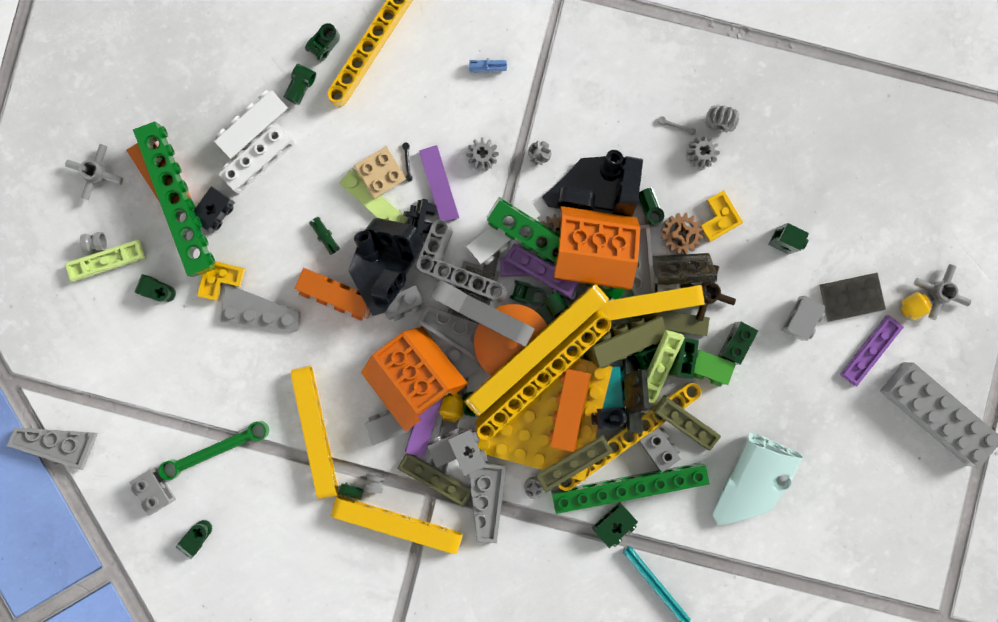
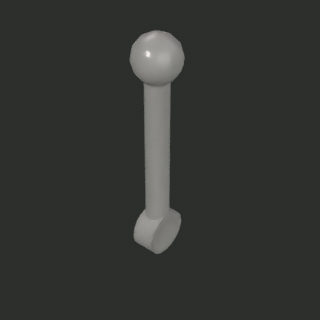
[658,116,696,135]

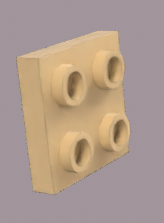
[353,146,406,199]

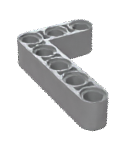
[416,220,507,302]
[430,279,535,347]

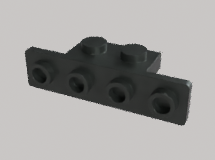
[622,356,649,434]

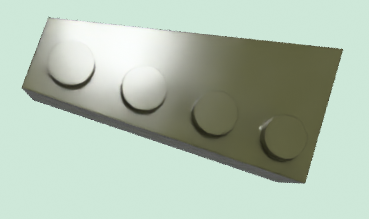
[581,313,665,368]

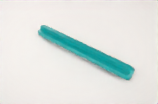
[623,546,691,622]

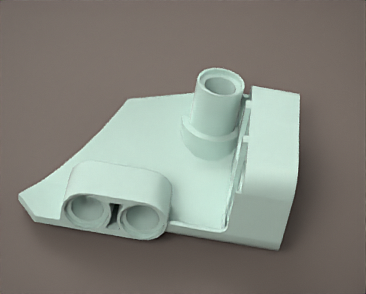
[712,433,803,525]

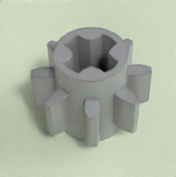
[528,140,551,165]

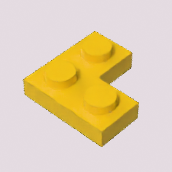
[699,190,743,242]
[197,261,245,301]

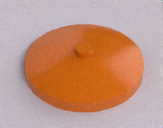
[474,304,548,376]

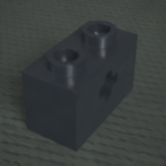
[194,186,235,233]

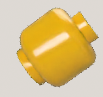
[900,292,932,321]
[439,393,464,423]

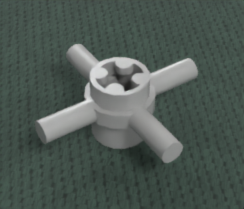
[65,144,123,200]
[913,264,971,320]

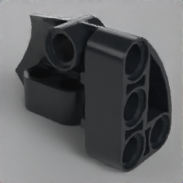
[542,150,643,217]
[348,218,424,316]

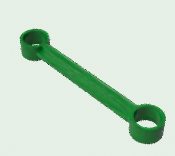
[158,421,269,480]

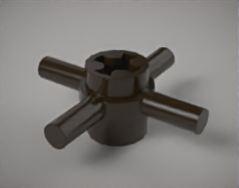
[679,265,736,321]

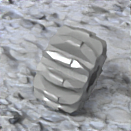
[705,105,740,133]
[686,135,720,169]
[466,138,499,171]

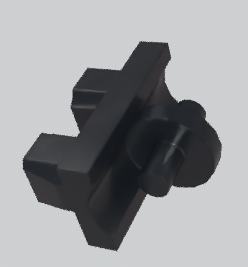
[403,199,436,234]
[591,407,627,429]

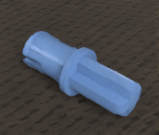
[469,58,507,74]

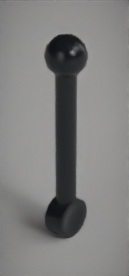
[402,142,413,182]

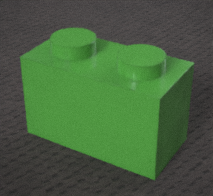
[694,350,736,387]

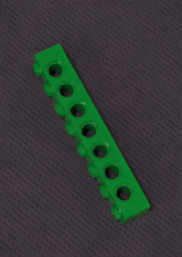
[133,121,215,277]
[486,197,626,300]
[551,462,710,514]

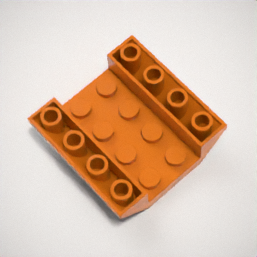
[554,206,640,290]
[361,326,468,432]

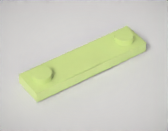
[339,169,408,223]
[64,240,146,282]
[647,330,685,404]

